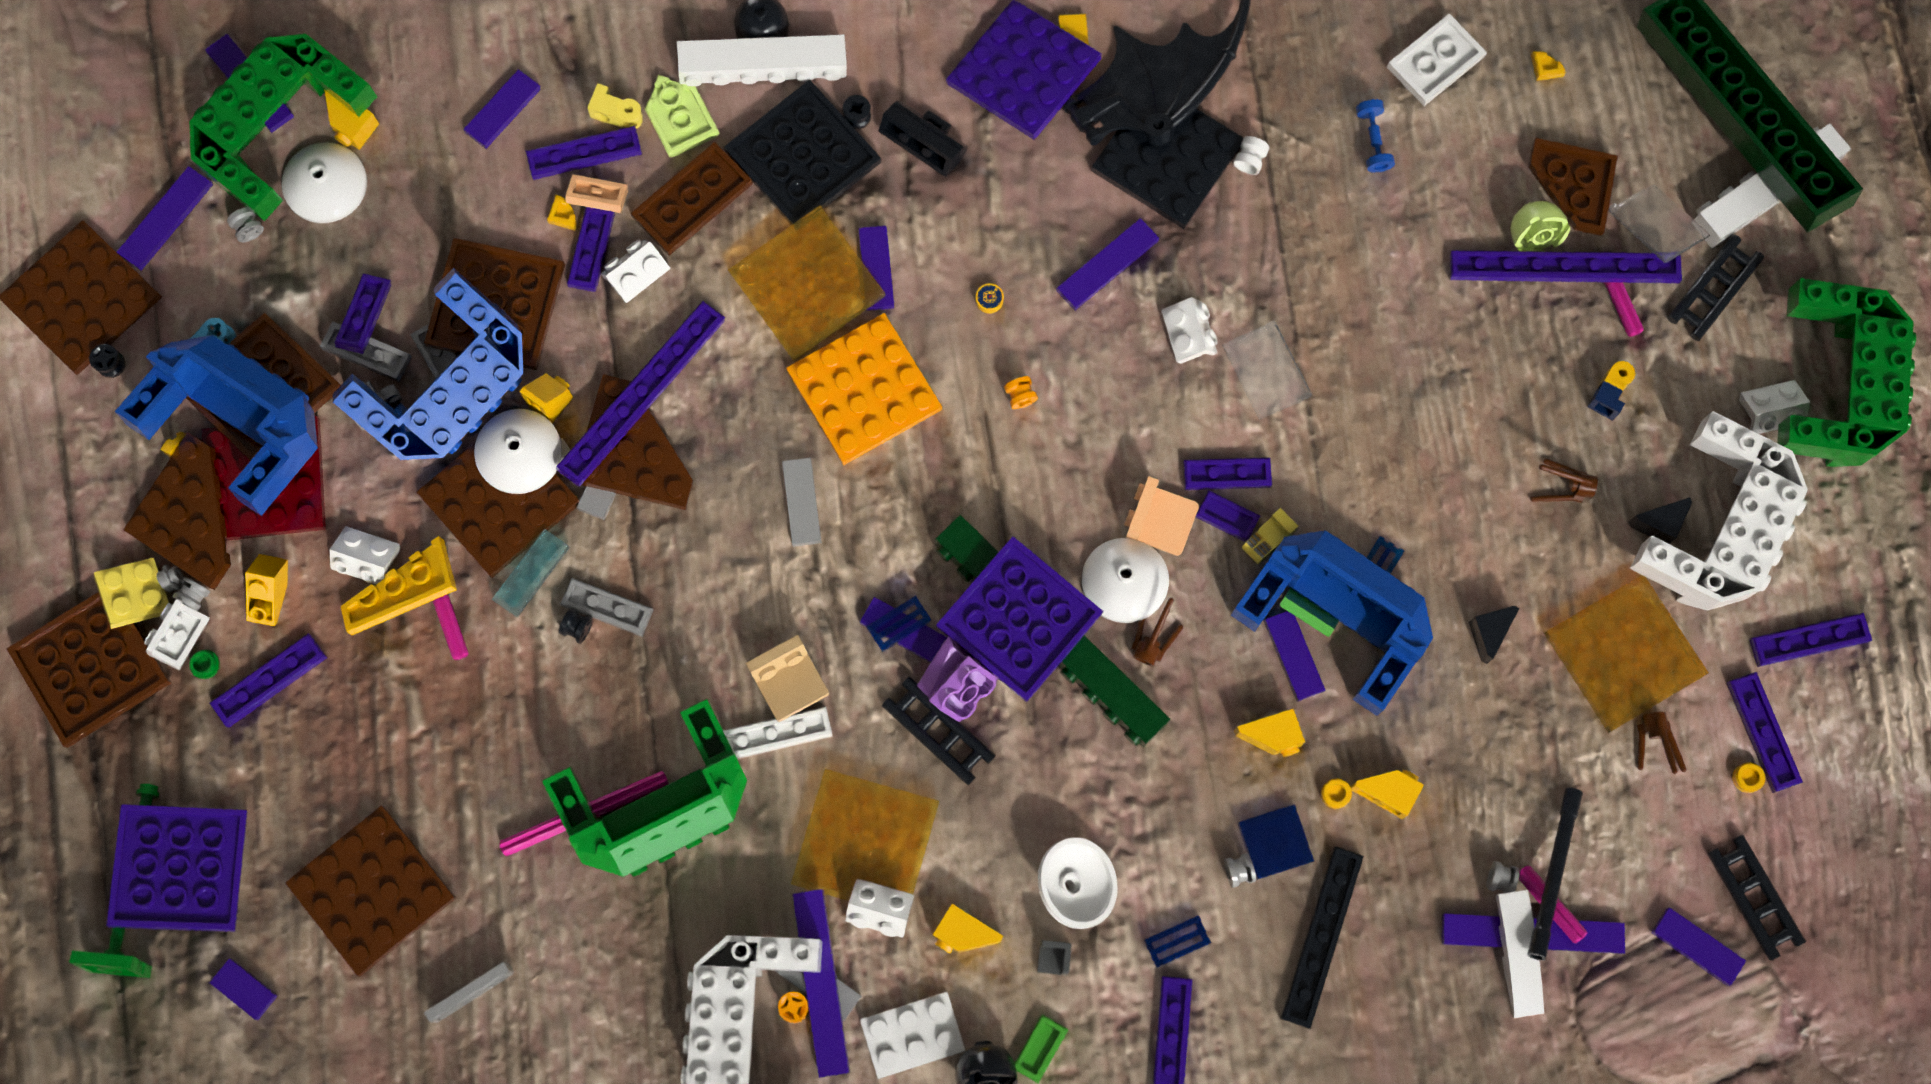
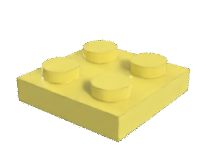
[94,558,169,629]

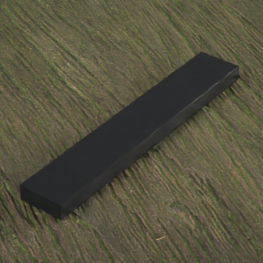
[1280,846,1364,1029]

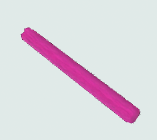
[499,771,669,856]

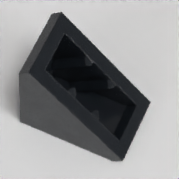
[1628,497,1692,544]
[1469,606,1520,664]

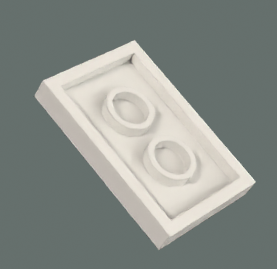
[1387,13,1487,106]
[860,992,965,1079]

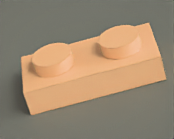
[565,174,628,213]

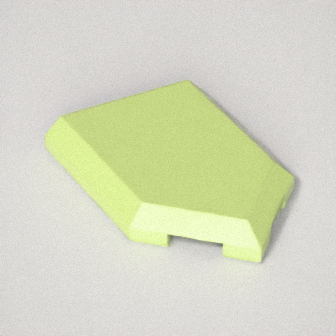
[645,75,719,157]

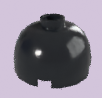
[734,0,789,39]
[956,1041,1018,1084]

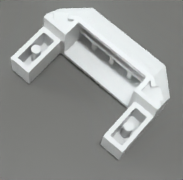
[1630,411,1808,611]
[681,935,822,1084]

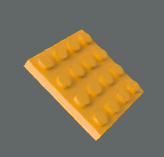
[786,313,942,466]

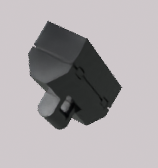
[878,101,968,177]

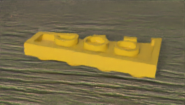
[340,536,457,635]

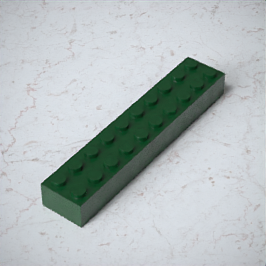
[1637,0,1863,233]

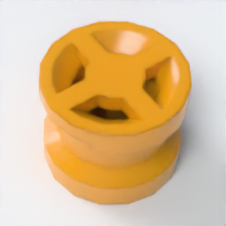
[1004,376,1038,409]
[778,991,809,1023]

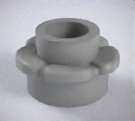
[156,565,184,593]

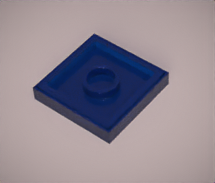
[1237,804,1314,880]

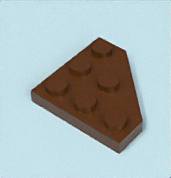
[1528,138,1618,236]

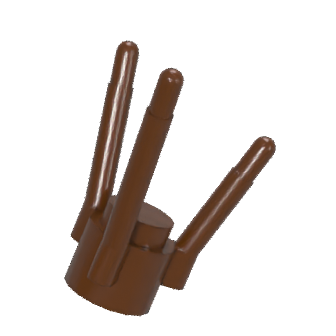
[1530,458,1598,503]
[1131,598,1183,666]
[1637,712,1687,774]

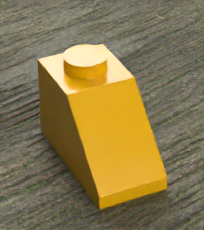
[324,90,379,150]
[519,373,573,424]
[1234,709,1305,757]
[1351,770,1424,819]
[933,904,1003,954]

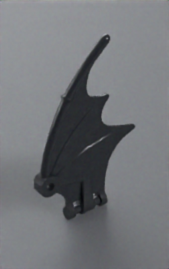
[1061,0,1251,146]

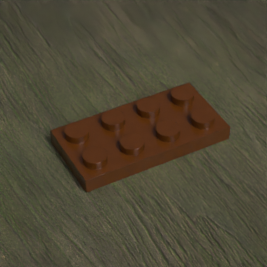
[631,142,753,256]

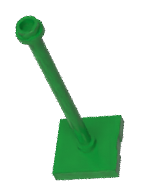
[69,784,160,978]

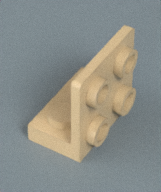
[746,635,829,722]

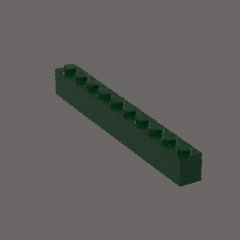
[935,515,1171,748]

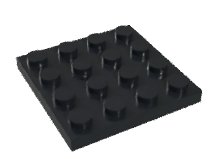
[724,79,882,231]
[1091,109,1243,230]

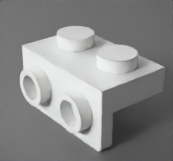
[601,239,670,303]
[1162,297,1218,364]
[1739,380,1810,434]
[330,526,400,584]
[144,598,210,671]
[845,879,914,938]

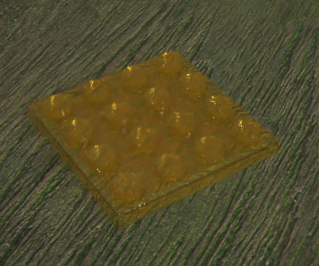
[728,206,886,361]
[1544,575,1709,733]
[791,769,940,902]

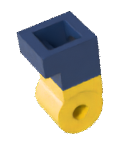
[1587,361,1636,421]

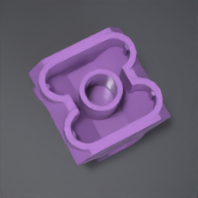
[917,636,998,722]

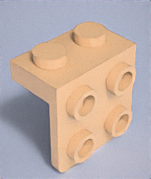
[1124,476,1199,556]

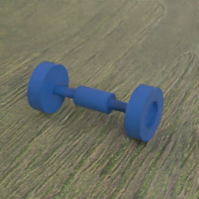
[1356,99,1395,173]

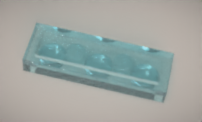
[492,529,570,618]

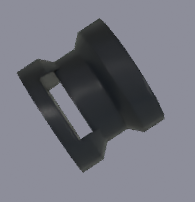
[843,95,871,129]
[89,344,126,378]
[558,608,593,644]

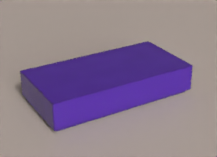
[1195,490,1260,542]
[209,958,278,1020]

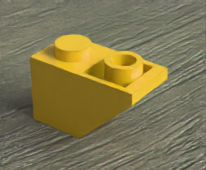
[245,554,288,626]

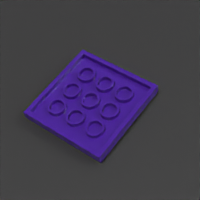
[946,0,1101,140]
[936,536,1104,703]
[107,804,248,932]

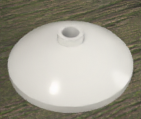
[281,142,367,223]
[474,409,562,494]
[1082,538,1169,623]
[1038,838,1117,929]

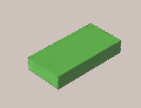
[1280,588,1339,637]
[1015,1014,1068,1084]

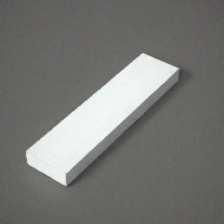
[723,707,833,759]

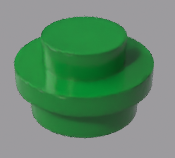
[189,650,220,679]

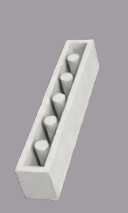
[677,35,847,86]
[1691,123,1851,249]

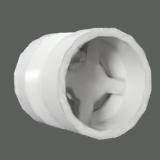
[1233,136,1269,175]

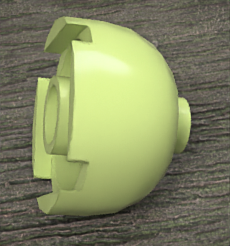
[1510,201,1570,252]

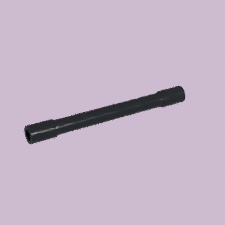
[1527,788,1583,961]

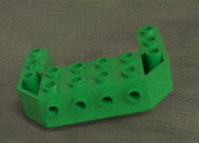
[189,34,378,221]
[1777,278,1916,467]
[542,699,747,877]

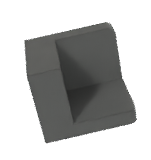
[1037,940,1072,976]

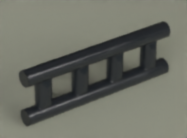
[1667,234,1764,341]
[882,676,996,786]
[1707,834,1806,961]

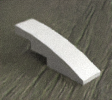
[1496,890,1544,1018]

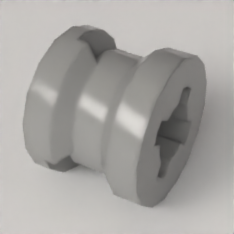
[227,207,264,243]
[172,577,211,611]
[1224,853,1256,888]
[1486,861,1520,893]

